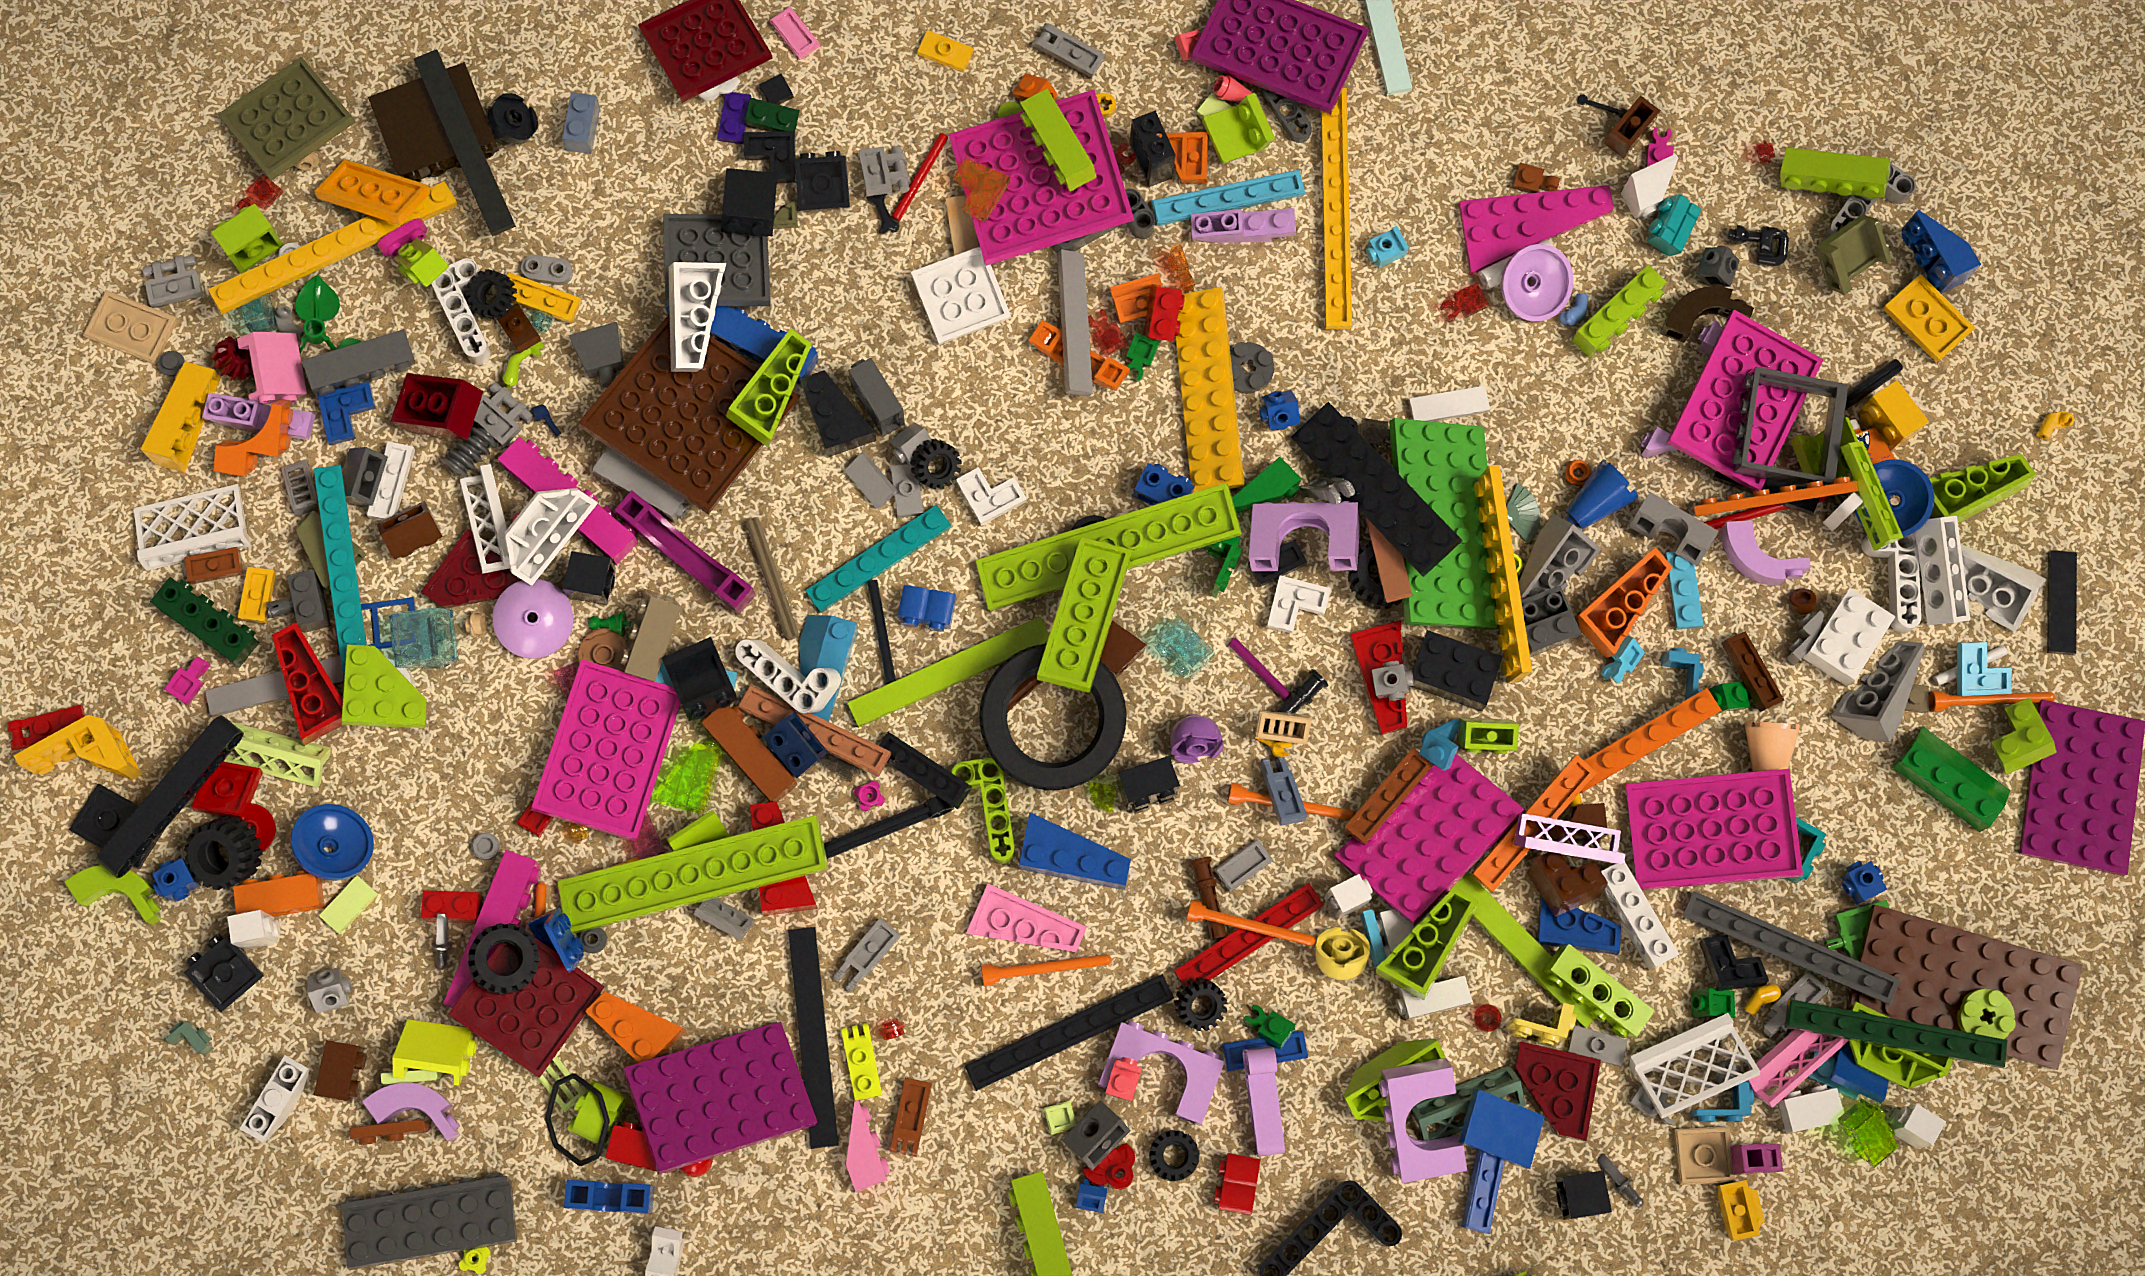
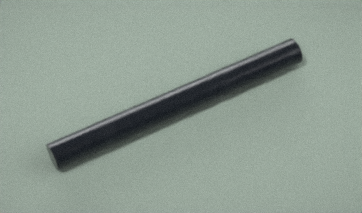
[867,580,896,684]

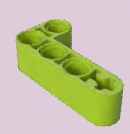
[951,758,1015,864]

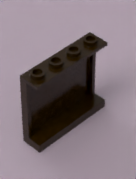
[368,62,499,182]

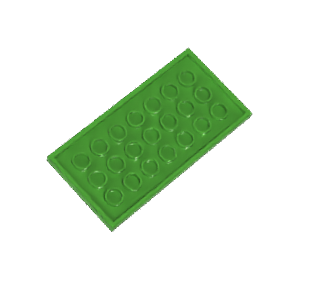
[1389,418,1500,630]

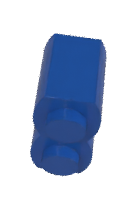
[898,585,957,632]

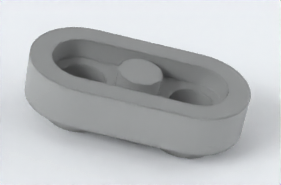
[521,255,573,285]

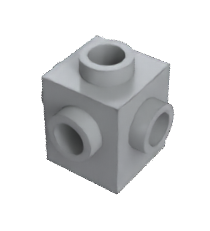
[1372,661,1414,701]
[307,967,352,1014]

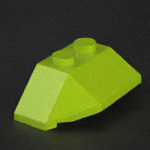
[1849,1002,1954,1090]
[1343,1038,1446,1121]

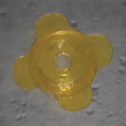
[568,822,589,844]

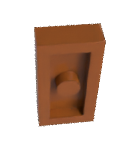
[184,547,244,584]

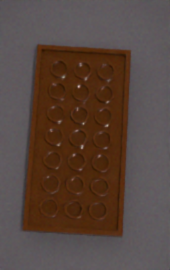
[1846,904,2083,1070]

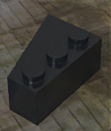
[800,370,876,458]

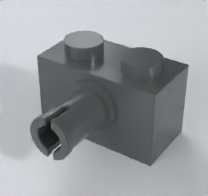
[266,569,331,633]

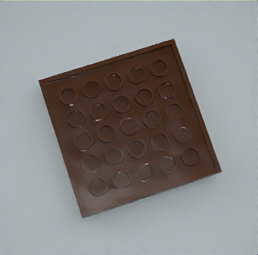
[578,313,800,515]

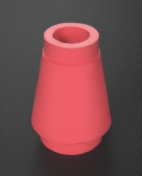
[1213,75,1252,103]

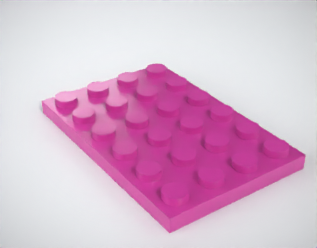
[1666,310,1824,491]
[531,659,681,842]
[1334,754,1525,926]
[1626,769,1803,890]

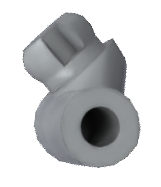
[274,305,305,341]

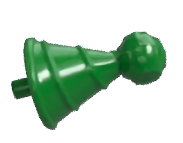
[588,611,631,636]

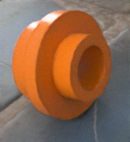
[1565,460,1591,486]

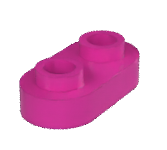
[377,218,427,257]

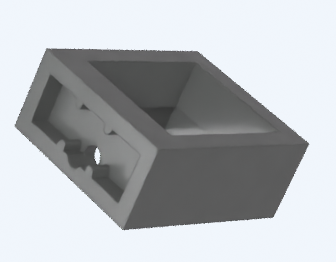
[848,358,905,437]

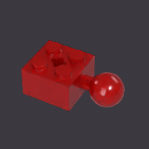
[605,1121,713,1178]

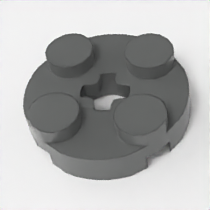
[1230,342,1275,394]

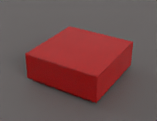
[516,800,554,837]

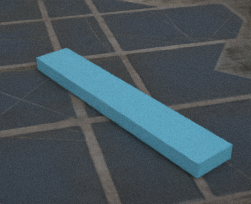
[1151,170,1305,226]

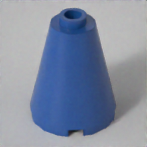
[1564,459,1639,530]

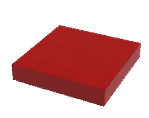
[191,761,263,820]

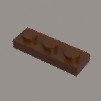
[1721,631,1784,712]

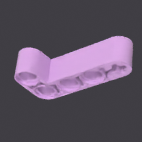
[1243,1046,1285,1157]

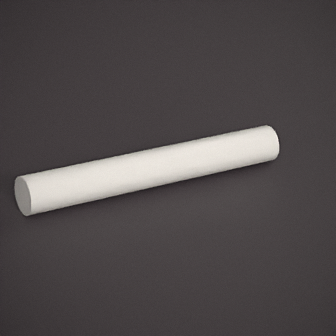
[1933,645,2008,686]

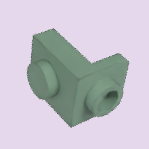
[165,1021,214,1055]

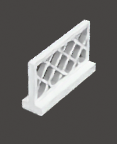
[133,484,251,571]
[1629,1013,1761,1119]

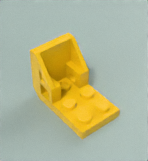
[13,715,143,780]

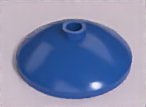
[1854,459,1935,537]
[290,804,374,881]

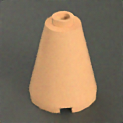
[1745,721,1800,772]

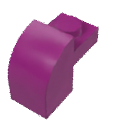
[1730,1143,1783,1175]

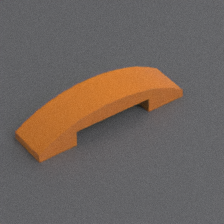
[1029,320,1130,391]

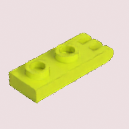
[841,1023,882,1101]

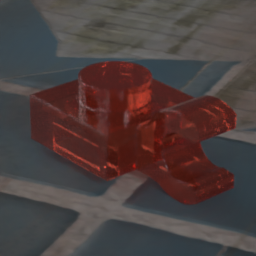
[236,174,283,211]

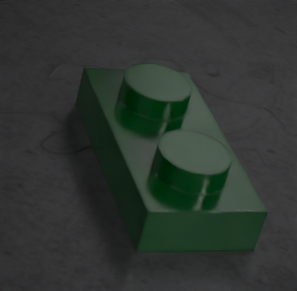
[744,97,800,132]

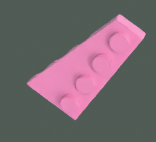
[966,883,1087,952]

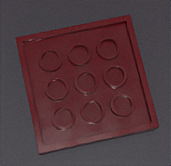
[638,0,773,103]
[448,924,605,1078]

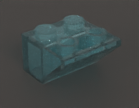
[389,608,459,669]

